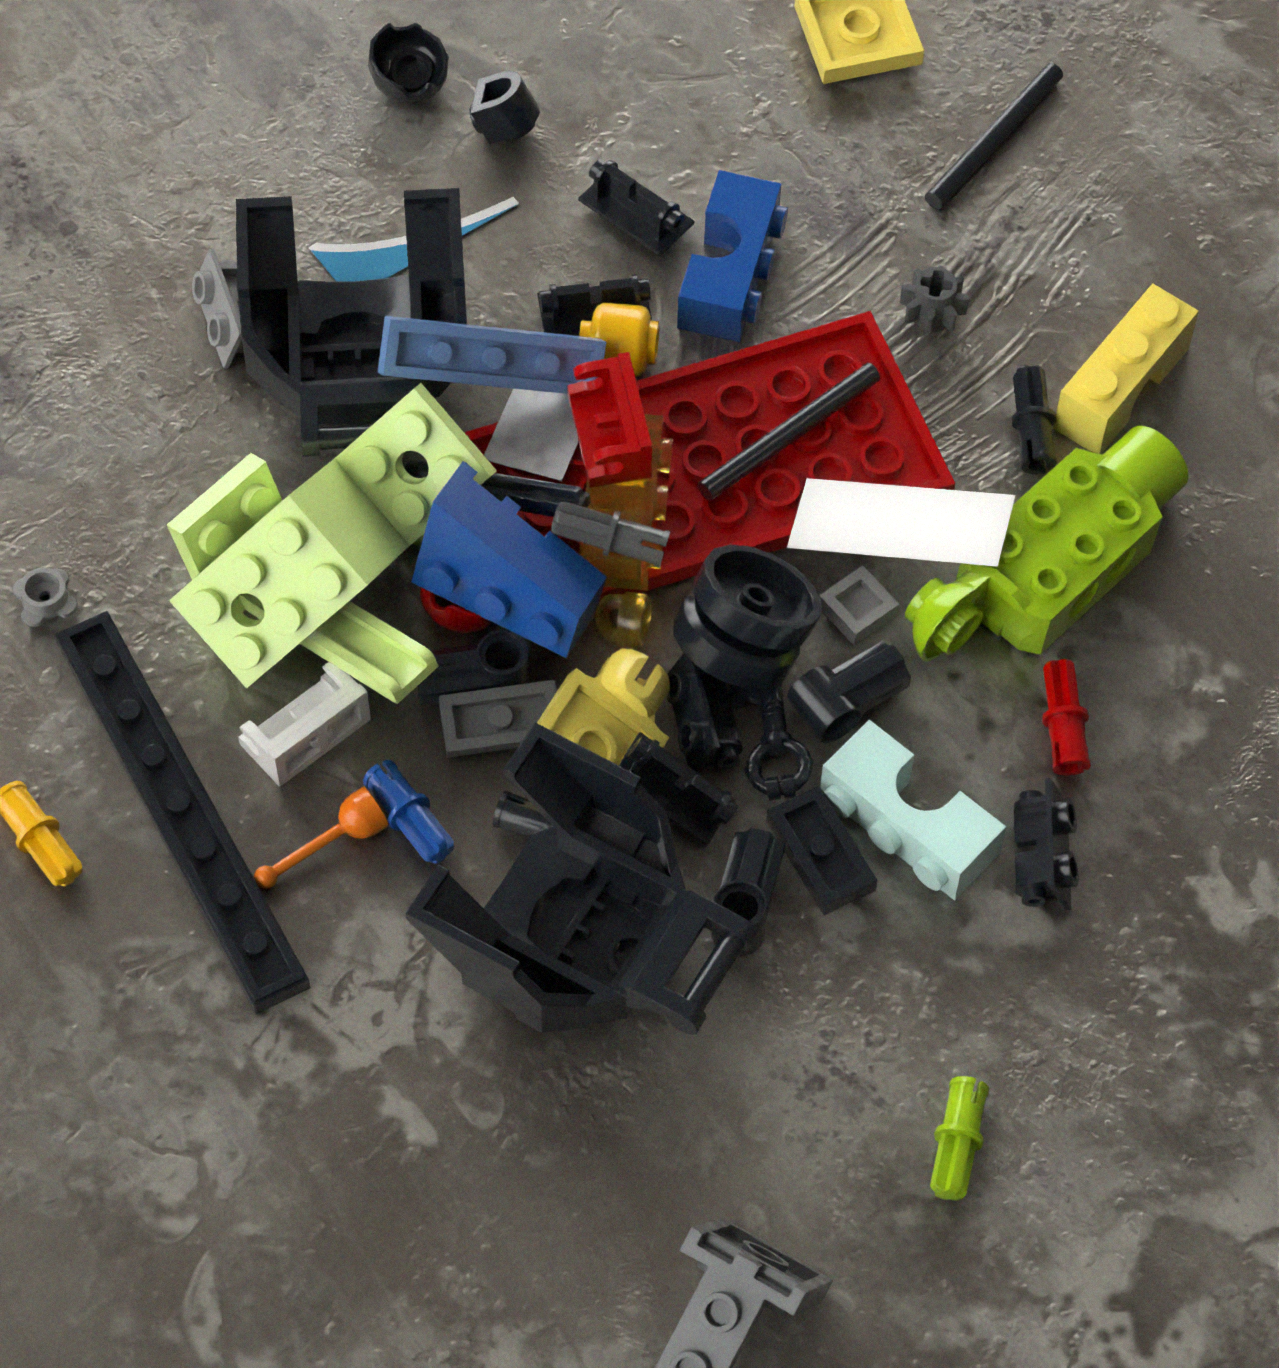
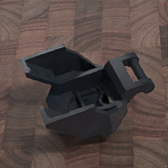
[236,188,467,457]
[405,722,759,1035]

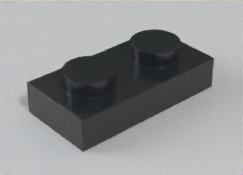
[766,786,878,915]

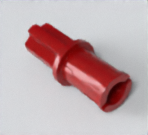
[1042,659,1091,776]

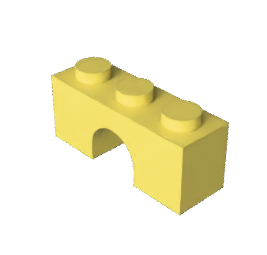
[1053,283,1199,454]

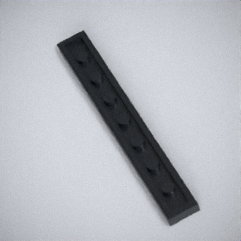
[55,611,310,1014]

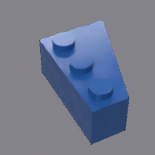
[411,461,607,658]

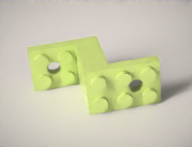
[169,383,497,688]

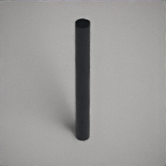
[925,63,1063,209]
[697,362,880,501]

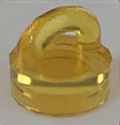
[595,591,652,650]

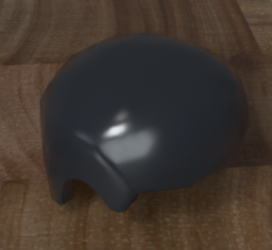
[368,23,449,103]

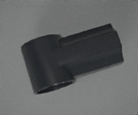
[418,630,530,705]
[787,641,911,744]
[711,828,785,957]

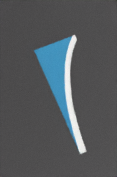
[308,197,519,282]

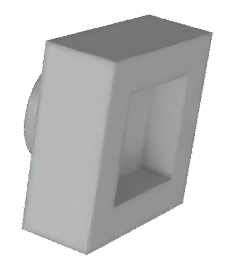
[819,565,900,646]

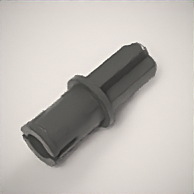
[552,501,670,568]

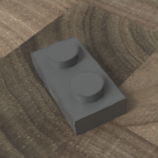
[439,680,557,758]

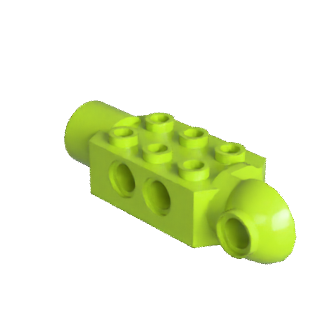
[905,426,1189,662]

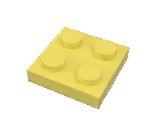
[794,0,924,84]

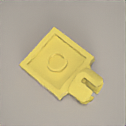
[537,648,670,765]

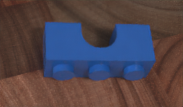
[677,170,788,342]

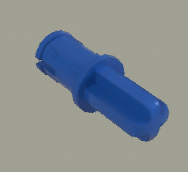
[363,760,454,864]

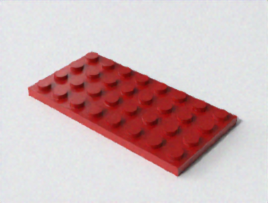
[464,311,956,606]

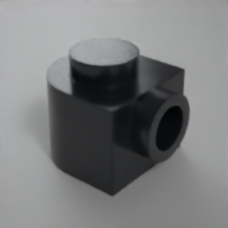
[469,71,540,144]

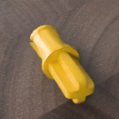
[0,781,83,887]

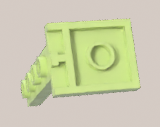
[167,453,439,704]

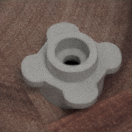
[13,568,77,627]

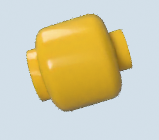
[579,303,659,377]

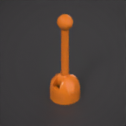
[254,786,389,889]

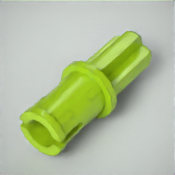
[930,1076,989,1201]

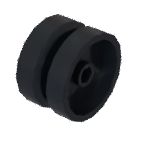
[673,544,822,690]

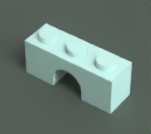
[820,720,1006,901]

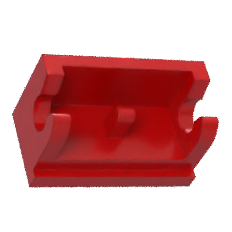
[567,352,652,488]

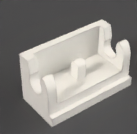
[238,662,371,787]

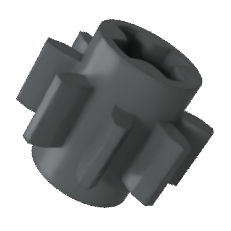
[900,265,969,335]

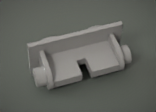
[192,249,244,368]

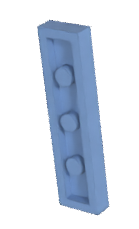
[378,316,606,394]

